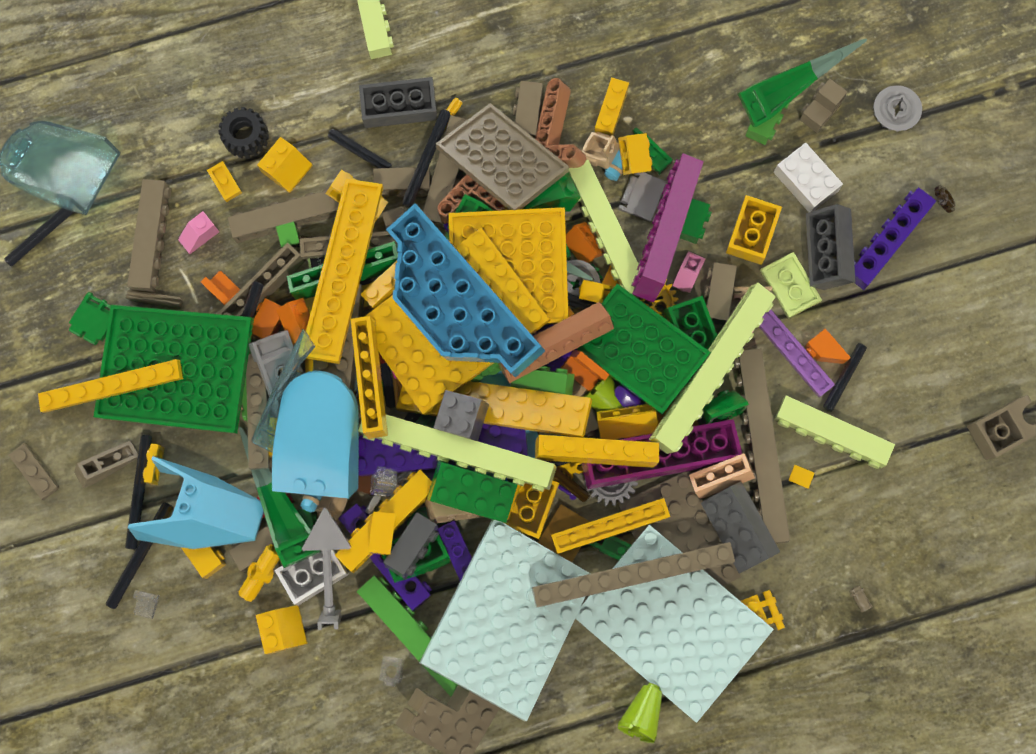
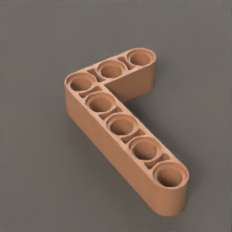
[535,78,586,168]
[437,175,523,224]

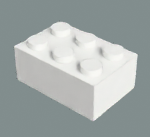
[774,143,843,212]
[275,550,349,606]

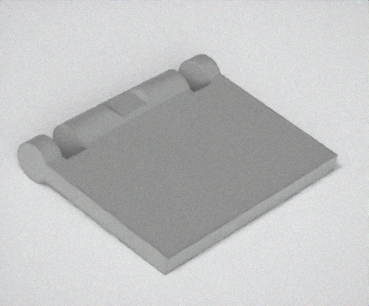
[618,173,667,222]

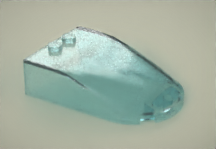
[0,121,121,215]

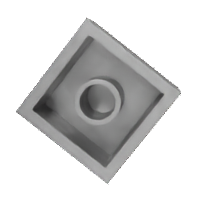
[434,390,489,441]

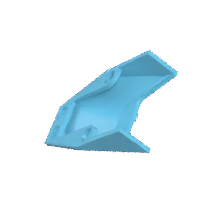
[128,456,264,549]

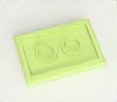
[760,252,822,319]

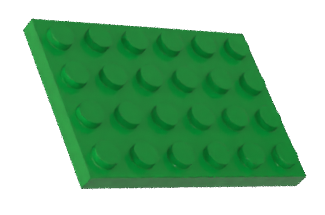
[576,284,711,415]

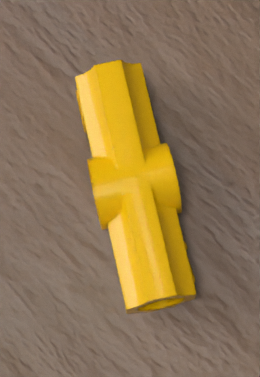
[238,544,279,602]

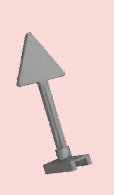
[302,508,351,630]

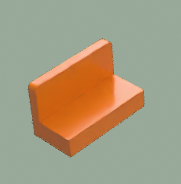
[566,222,605,264]
[201,271,241,306]
[561,350,610,391]

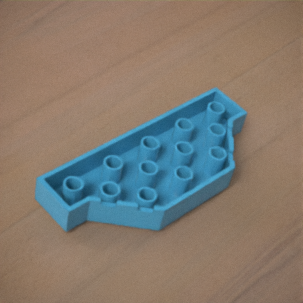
[386,203,546,378]

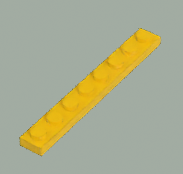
[38,359,183,413]

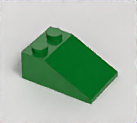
[523,172,581,212]
[700,390,749,425]
[382,534,450,583]

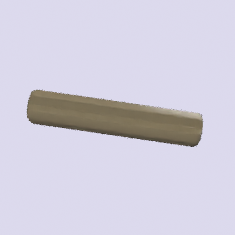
[126,290,182,308]

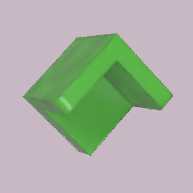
[276,222,300,248]

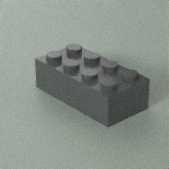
[359,77,438,128]
[806,204,855,290]
[701,482,780,574]

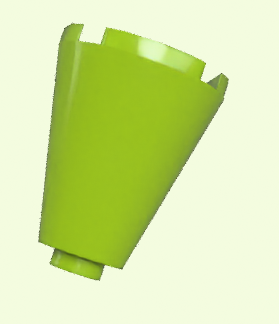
[583,375,624,412]
[617,683,662,743]

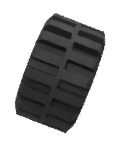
[218,107,269,159]

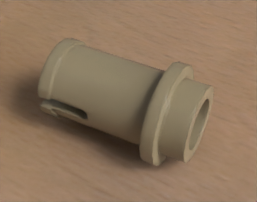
[849,585,873,612]

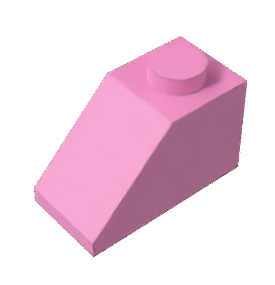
[178,212,219,254]
[673,251,705,293]

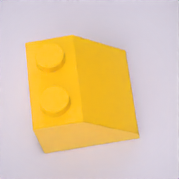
[257,137,313,193]
[256,605,308,654]

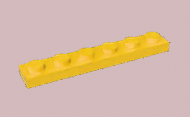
[551,498,670,554]

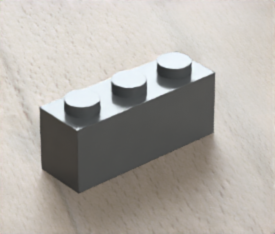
[383,513,439,580]

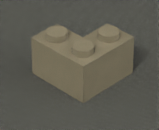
[800,78,847,133]

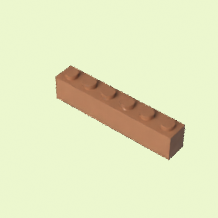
[498,302,614,383]

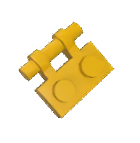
[741,590,785,633]

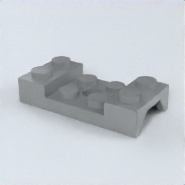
[249,330,303,417]

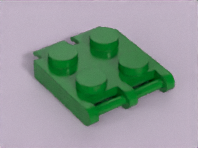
[69,292,111,346]

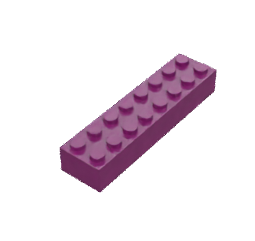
[631,153,704,302]
[582,419,742,490]

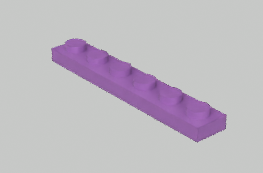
[759,310,835,398]

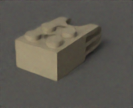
[967,395,1036,460]

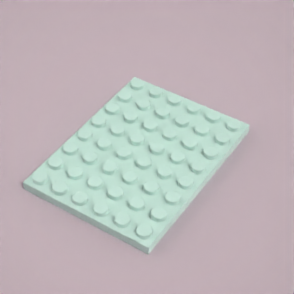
[419,519,591,721]
[575,525,774,723]

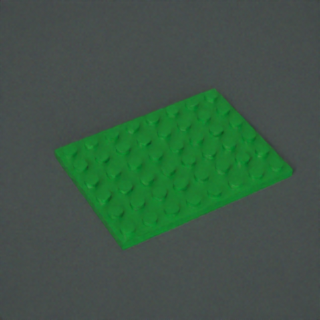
[93,305,254,434]

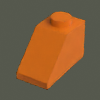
[804,328,851,364]

